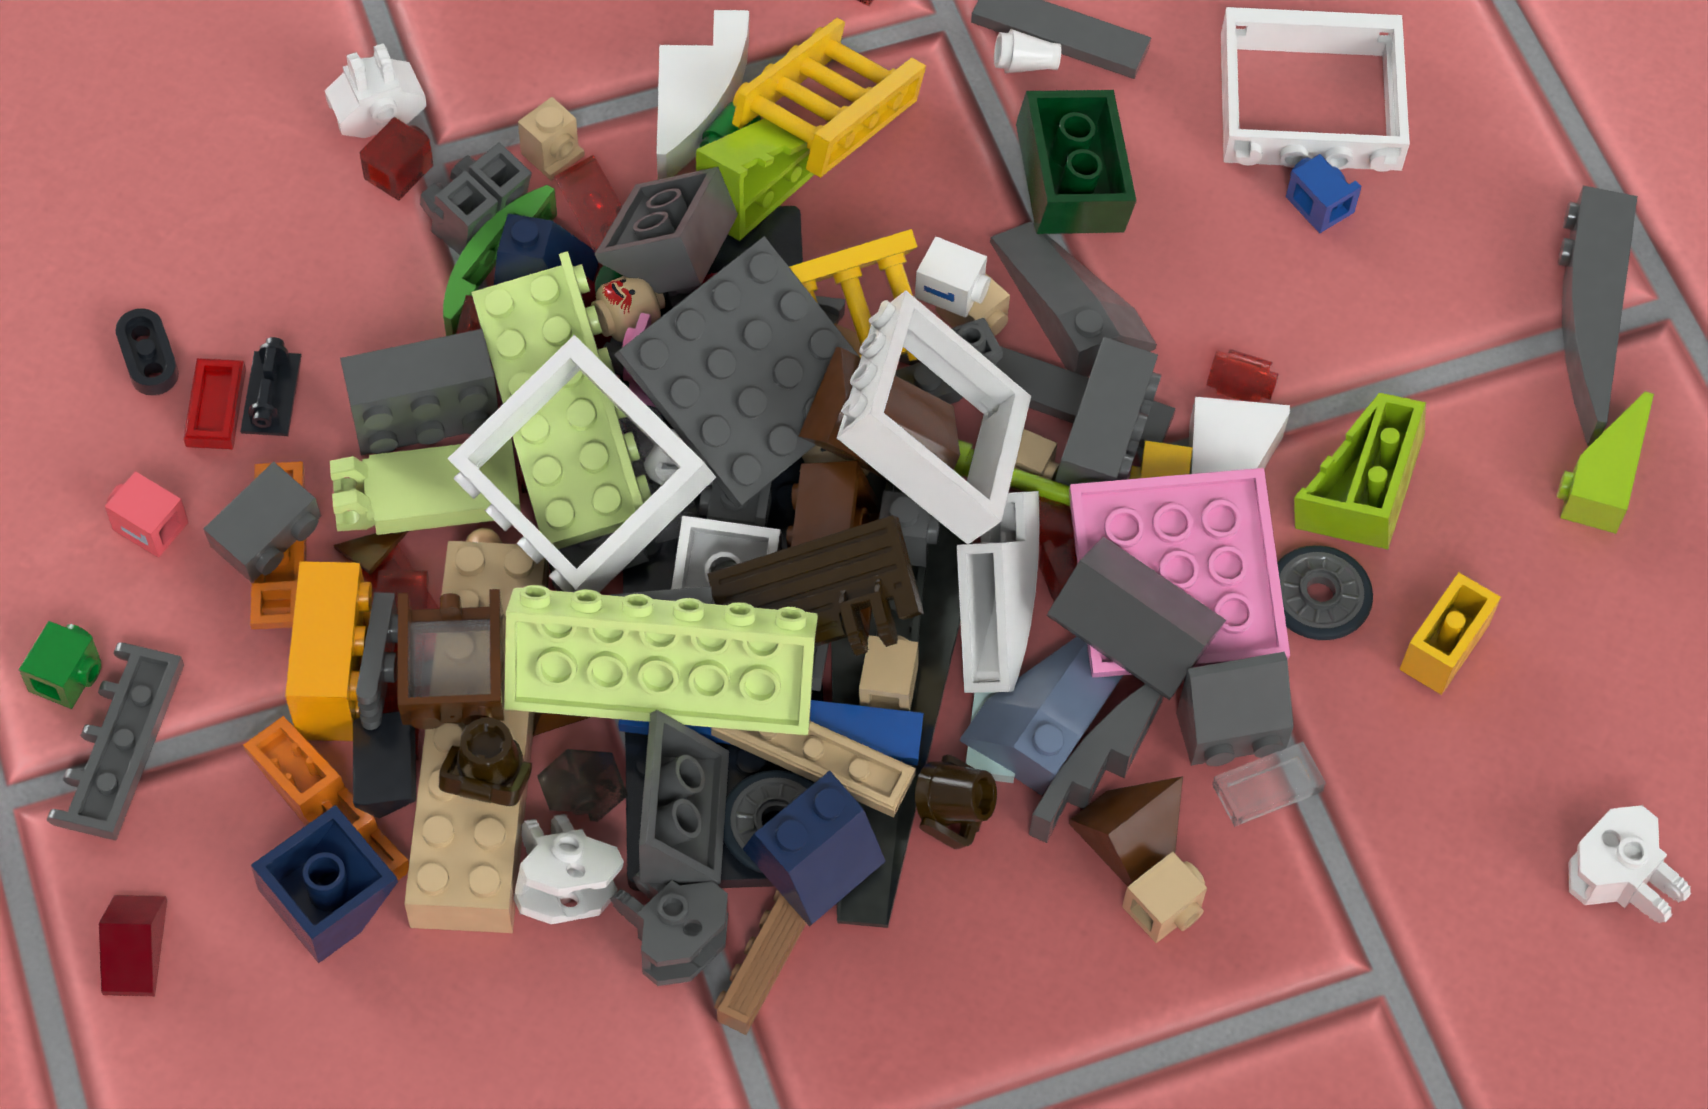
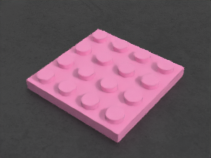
[1069,468,1290,677]

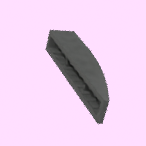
[1558,185,1638,446]

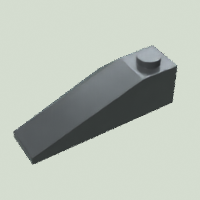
[990,221,1157,377]

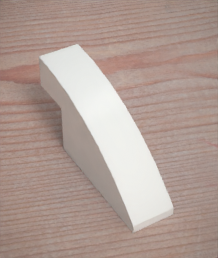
[657,10,749,180]
[957,491,1040,693]

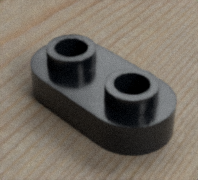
[115,309,178,396]

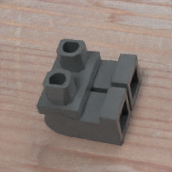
[420,142,532,255]

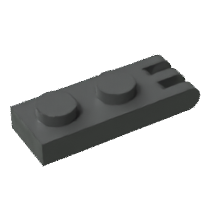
[356,592,398,730]

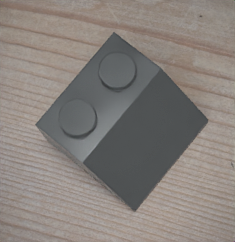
[1176,652,1294,766]

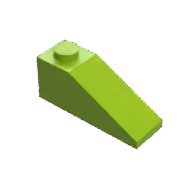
[1557,391,1654,534]

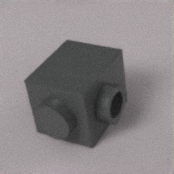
[879,491,940,567]

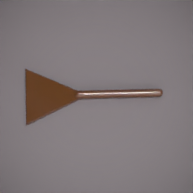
[334,531,409,575]

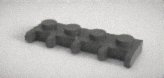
[47,642,184,841]

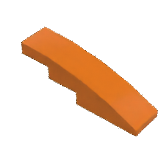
[243,716,409,881]

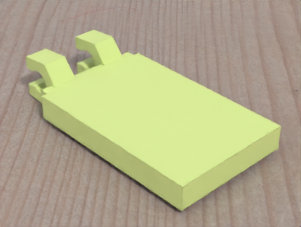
[330,438,521,535]

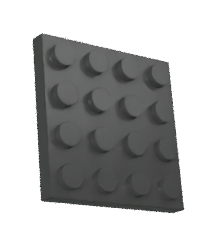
[614,236,860,508]

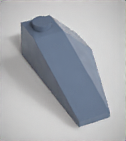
[959,637,1123,796]

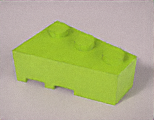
[696,118,815,241]
[1294,392,1426,550]

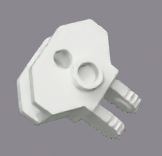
[324,43,427,138]
[1568,805,1692,924]
[513,814,624,924]

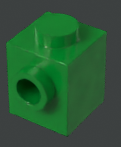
[19,621,101,709]

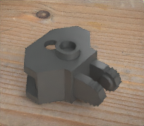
[610,871,728,986]

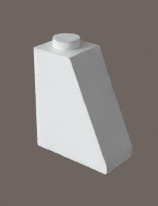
[1188,397,1290,474]

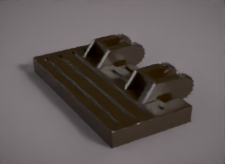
[707,515,924,656]

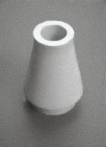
[994,29,1061,73]

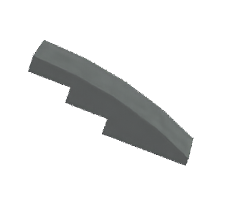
[1029,684,1164,843]

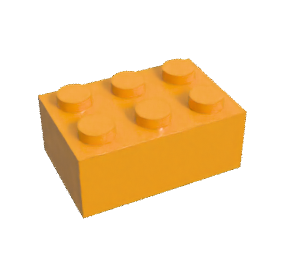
[285,561,372,741]

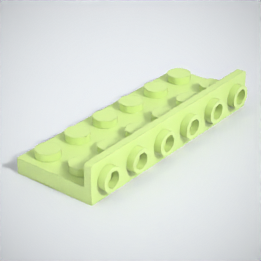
[471,251,651,549]
[504,585,818,735]

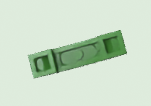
[443,185,557,336]

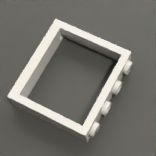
[1221,7,1410,172]
[837,291,1031,545]
[447,335,716,592]

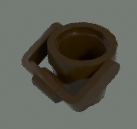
[438,718,532,806]
[915,755,997,849]

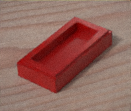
[183,358,246,450]

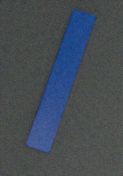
[618,700,924,766]

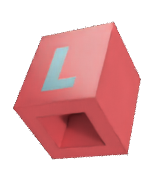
[105,471,189,558]

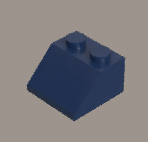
[743,771,886,927]
[251,805,398,963]

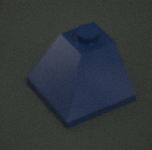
[493,214,600,285]

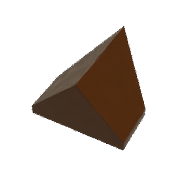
[1069,776,1183,886]

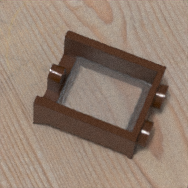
[398,589,505,729]

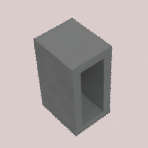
[203,461,321,583]

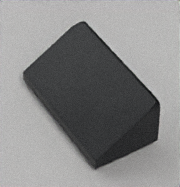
[353,711,416,819]

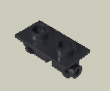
[240,337,302,436]

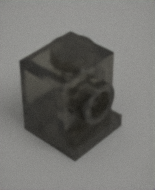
[537,749,628,822]

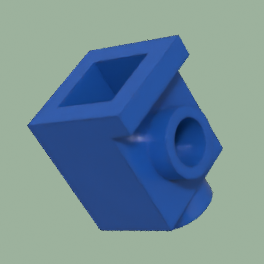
[1286,154,1362,233]

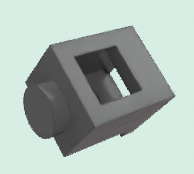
[699,480,772,528]

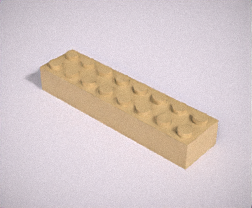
[404,541,549,933]

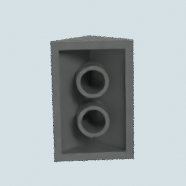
[1047,536,1226,700]
[639,710,729,885]

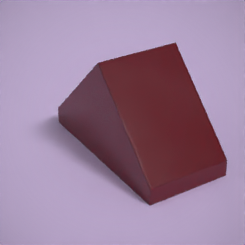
[99,895,167,997]

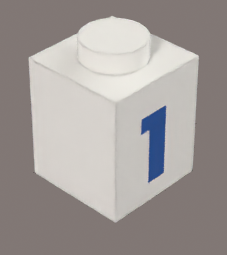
[915,236,991,318]

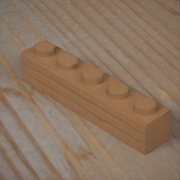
[714,890,807,1035]

